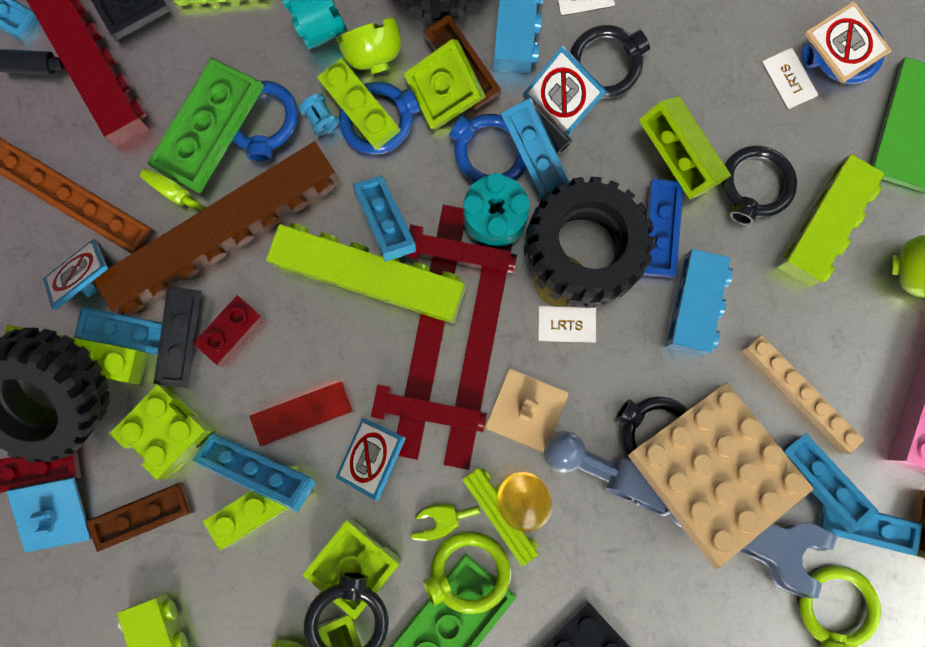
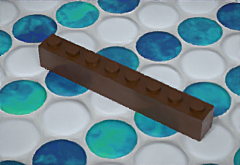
[93,141,339,316]

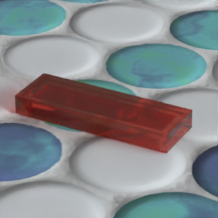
[249,381,354,447]

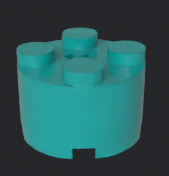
[281,0,348,49]
[463,173,530,248]

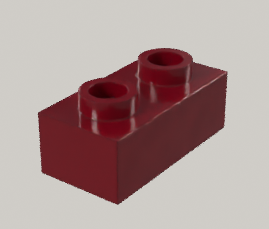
[193,295,265,367]

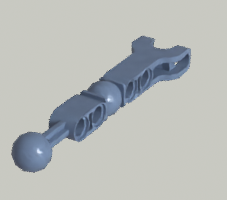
[544,431,837,599]

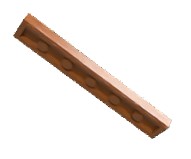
[0,137,155,254]

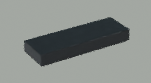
[153,286,202,388]

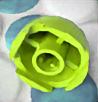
[336,17,402,75]
[892,235,925,298]

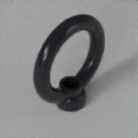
[570,25,651,99]
[721,145,797,226]
[615,396,688,460]
[304,572,389,647]

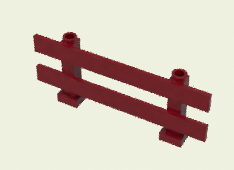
[371,204,517,470]

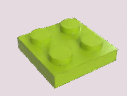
[403,39,486,129]

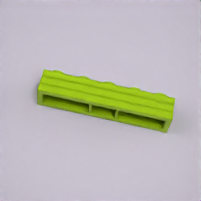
[462,467,539,567]

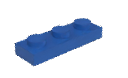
[644,179,683,278]

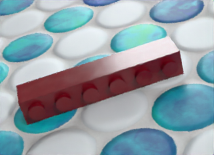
[27,0,149,147]

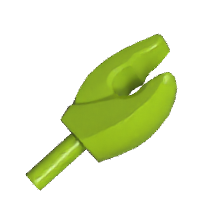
[140,169,206,212]
[410,503,480,541]

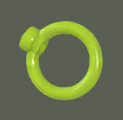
[423,532,511,614]
[799,565,881,647]

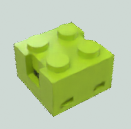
[109,384,215,480]
[302,517,402,620]

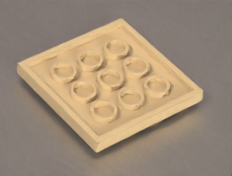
[628,382,813,569]

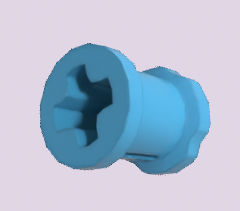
[299,93,340,136]

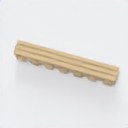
[741,335,864,454]

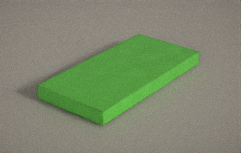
[147,57,265,194]
[871,57,925,193]
[389,552,517,647]

